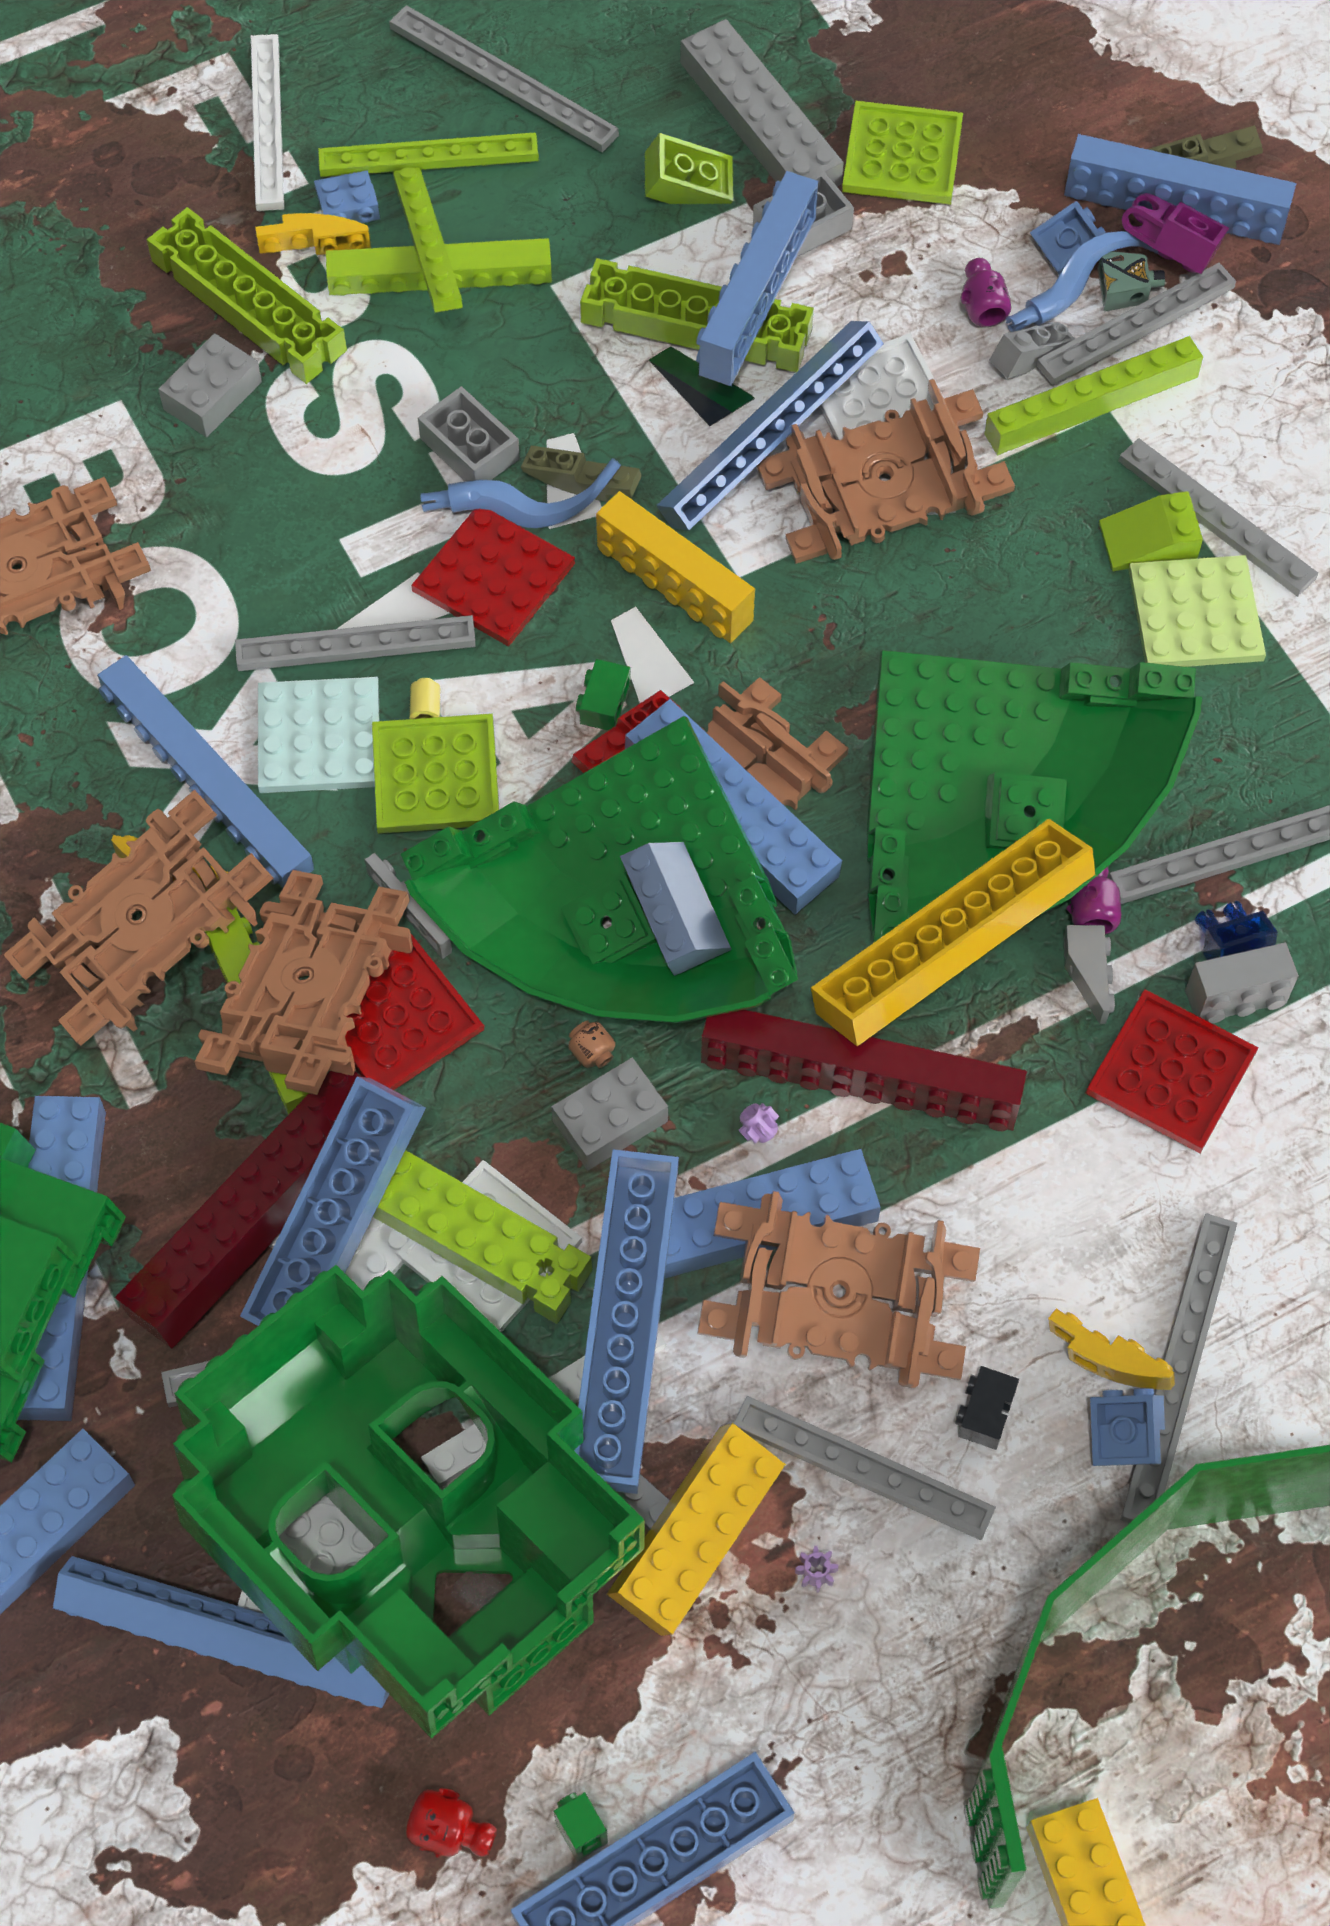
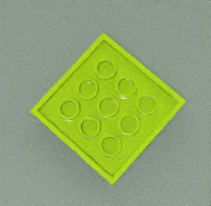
[842,101,963,205]
[372,713,499,834]

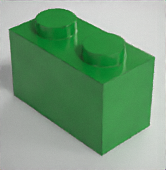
[576,659,631,731]
[554,1792,608,1862]

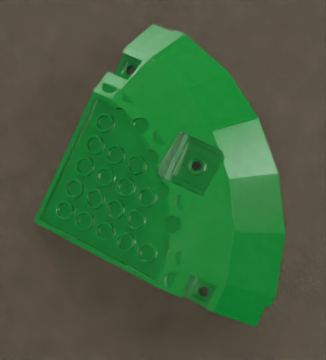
[867,650,1202,943]
[401,716,798,1023]

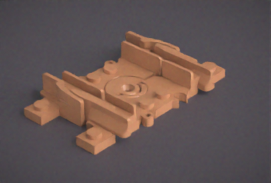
[756,378,1015,564]
[0,477,151,635]
[702,677,849,810]
[4,790,274,1046]
[195,870,413,1095]
[697,1191,980,1388]

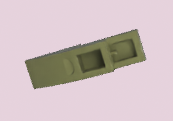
[1148,125,1263,169]
[521,446,642,502]

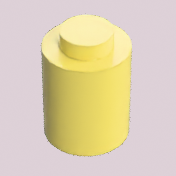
[409,678,440,719]

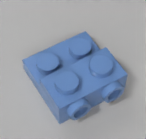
[314,170,380,223]
[1030,201,1106,275]
[1090,1389,1165,1466]

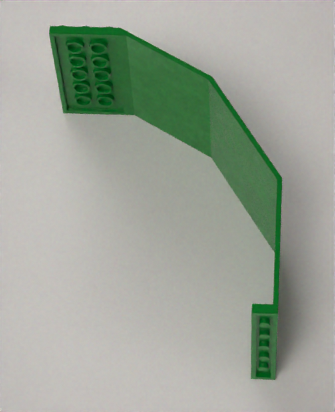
[964,1445,1330,1909]

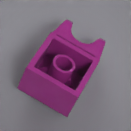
[1122,193,1229,274]

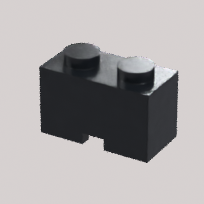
[955,1366,1019,1450]

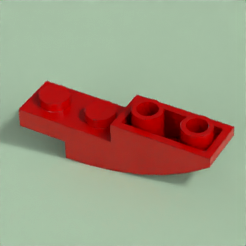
[571,690,682,773]

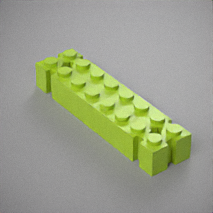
[147,207,347,384]
[580,258,814,372]
[373,1150,592,1324]

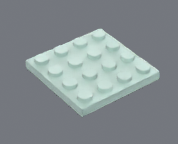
[258,677,380,793]

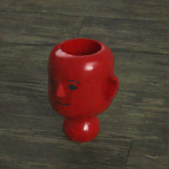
[406,1788,497,1858]

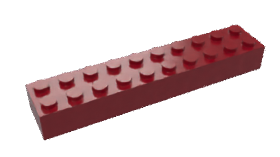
[701,1009,1027,1131]
[114,1071,362,1349]

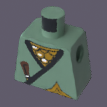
[1098,251,1165,311]

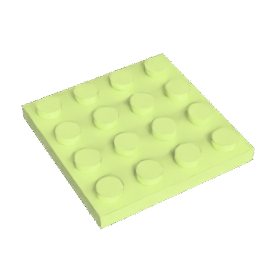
[1128,555,1266,667]

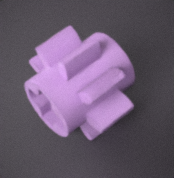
[739,1103,779,1143]
[795,1546,839,1593]

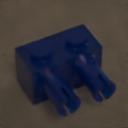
[1195,901,1278,960]

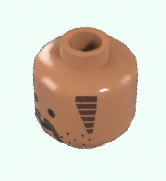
[568,1020,616,1068]

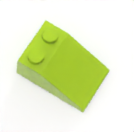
[645,133,733,204]
[1099,491,1203,571]

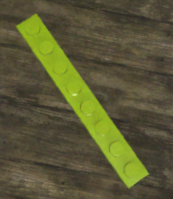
[318,132,539,177]
[393,167,463,312]

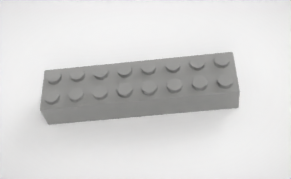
[680,19,843,186]

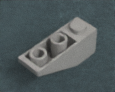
[989,321,1075,379]
[1063,925,1115,1024]

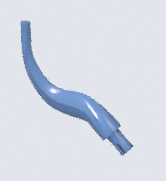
[1006,231,1158,332]
[421,458,621,528]

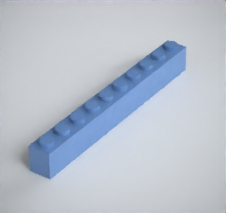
[656,321,884,530]
[97,655,314,888]
[53,1556,389,1708]

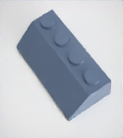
[620,842,732,976]

